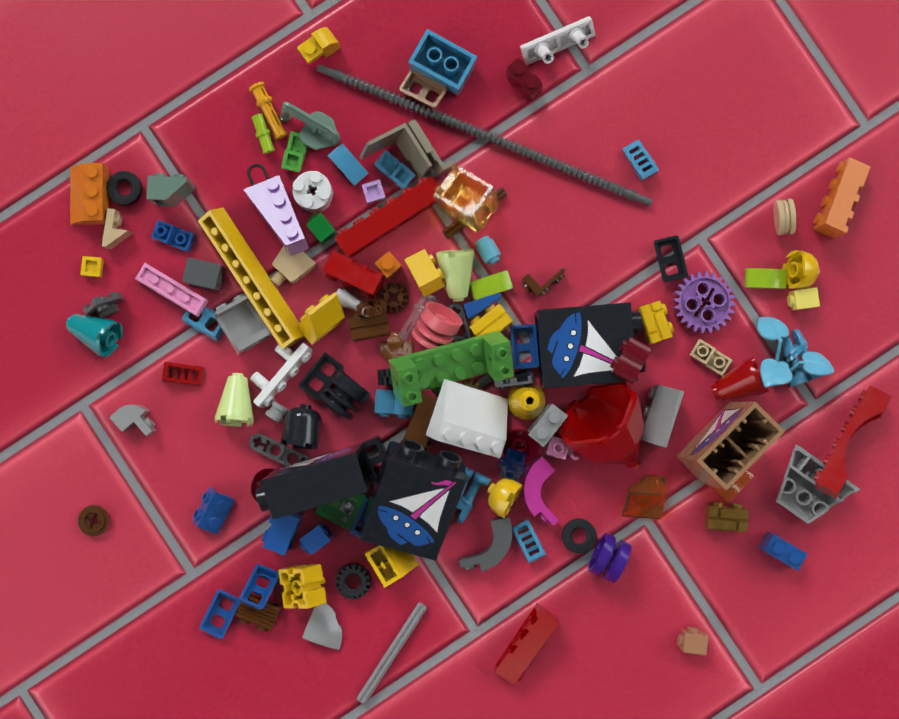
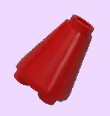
[711,356,769,400]

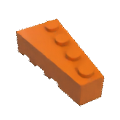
[813,157,871,239]

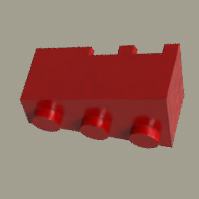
[322,250,385,299]

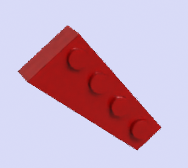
[494,603,560,684]

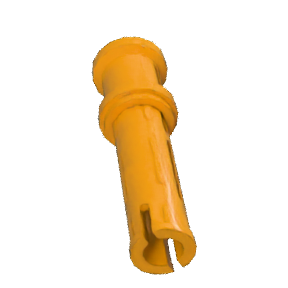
[249,82,287,140]

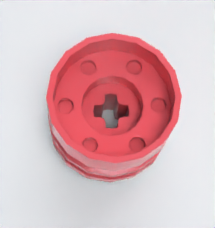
[412,302,463,349]

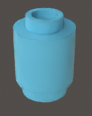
[475,235,502,265]

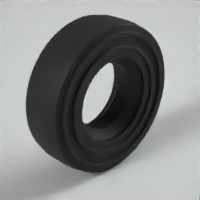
[107,171,143,206]
[562,518,597,554]

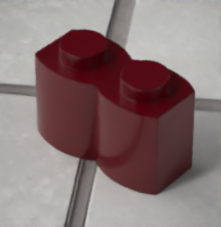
[506,58,543,101]
[610,337,652,384]

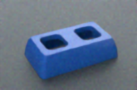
[510,324,539,369]
[239,564,279,610]
[200,589,240,639]

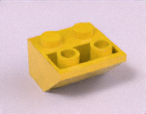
[297,292,345,345]
[365,545,419,588]

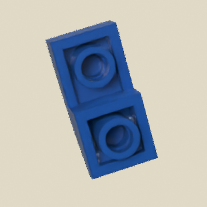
[151,220,197,253]

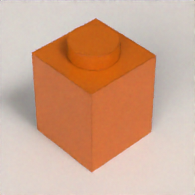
[374,251,402,280]

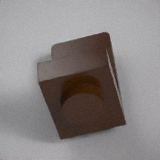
[521,267,566,297]

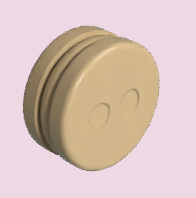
[773,198,796,235]

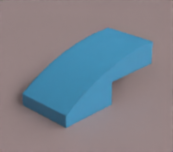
[327,143,368,186]
[373,150,415,189]

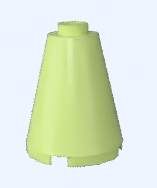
[436,249,474,302]
[214,373,254,427]

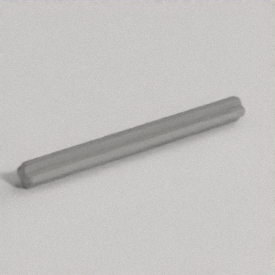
[357,602,427,704]

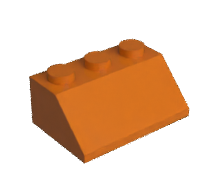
[70,163,109,225]

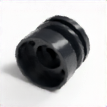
[319,370,371,420]

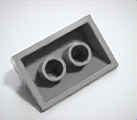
[642,385,684,448]

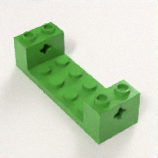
[388,331,514,407]

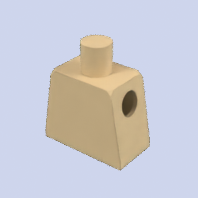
[271,246,318,287]

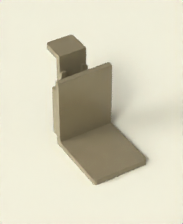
[359,120,457,180]

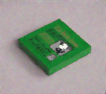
[315,493,367,530]

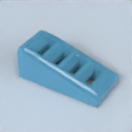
[622,139,659,182]
[512,520,547,563]

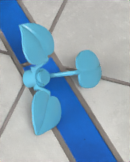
[757,317,834,388]

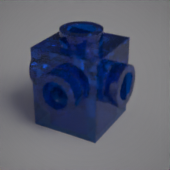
[498,448,527,482]

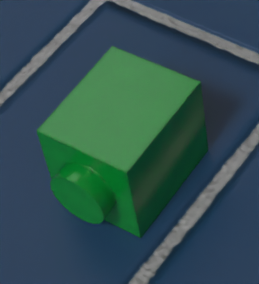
[306,213,337,245]

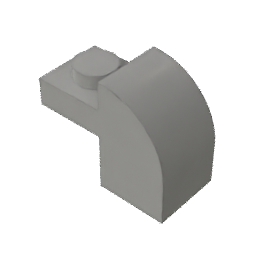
[109,405,157,436]

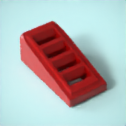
[162,362,203,386]

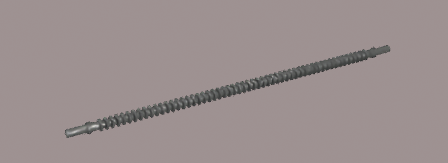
[317,64,653,206]

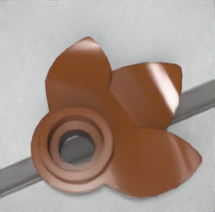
[379,331,414,360]

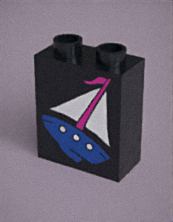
[534,302,646,389]
[360,439,467,561]
[256,443,375,519]

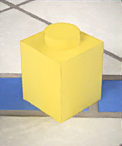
[787,287,820,311]

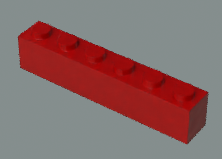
[335,176,444,258]

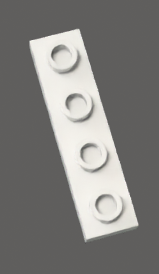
[520,16,596,65]
[250,343,313,408]

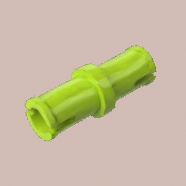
[251,114,275,154]

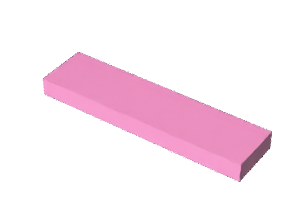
[135,263,209,317]

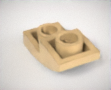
[689,339,733,377]

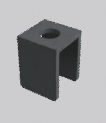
[182,258,226,292]

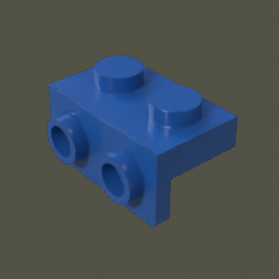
[193,487,235,534]

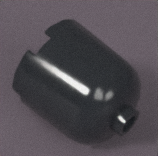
[280,404,322,450]

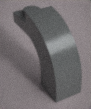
[459,515,512,571]

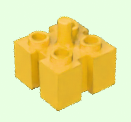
[278,564,327,609]

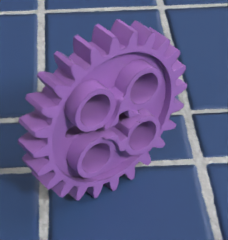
[672,271,736,334]

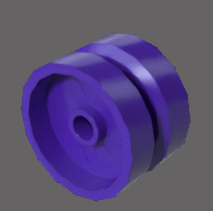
[588,532,632,583]

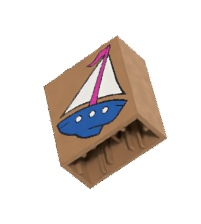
[676,402,785,491]

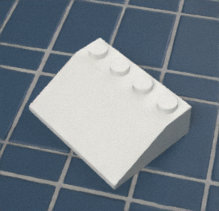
[426,379,508,458]

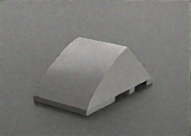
[776,444,860,524]

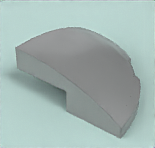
[302,603,342,650]

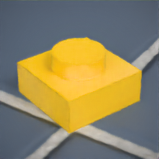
[80,256,104,278]

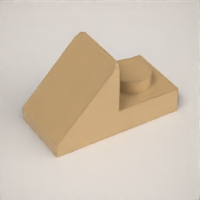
[102,208,132,249]

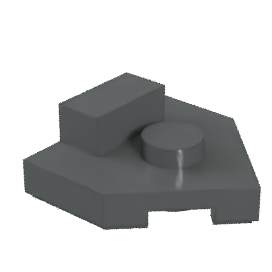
[83,292,126,319]

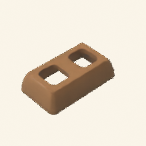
[399,70,447,109]

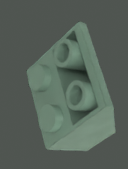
[146,173,196,207]

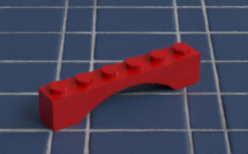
[813,385,892,499]

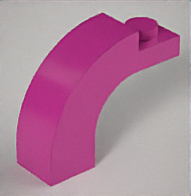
[523,456,559,526]

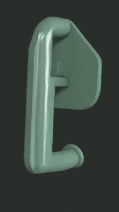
[280,102,341,150]

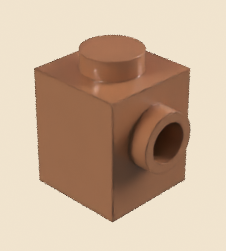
[677,627,709,655]

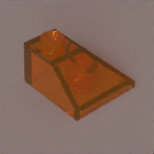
[622,475,667,519]

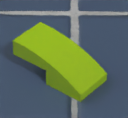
[745,268,787,289]
[469,270,513,301]

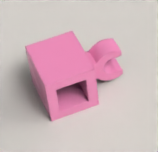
[545,436,579,460]

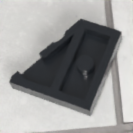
[493,369,535,389]

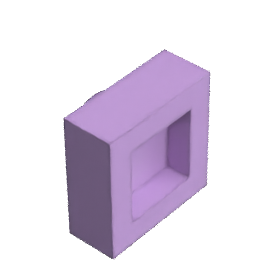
[362,179,386,204]

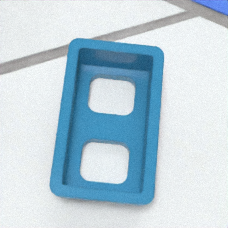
[182,306,224,341]

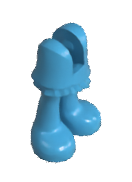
[781,329,821,387]
[456,467,491,524]

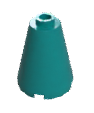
[66,314,123,357]

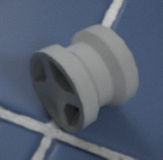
[265,400,289,423]

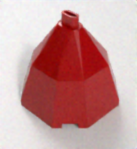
[558,382,644,468]

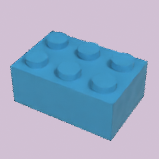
[408,29,477,96]

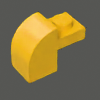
[297,27,341,65]

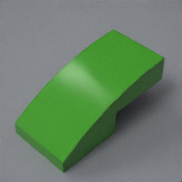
[281,131,308,173]

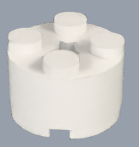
[293,171,333,213]

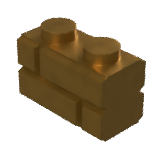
[704,502,749,533]

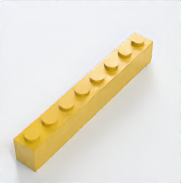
[198,208,305,349]

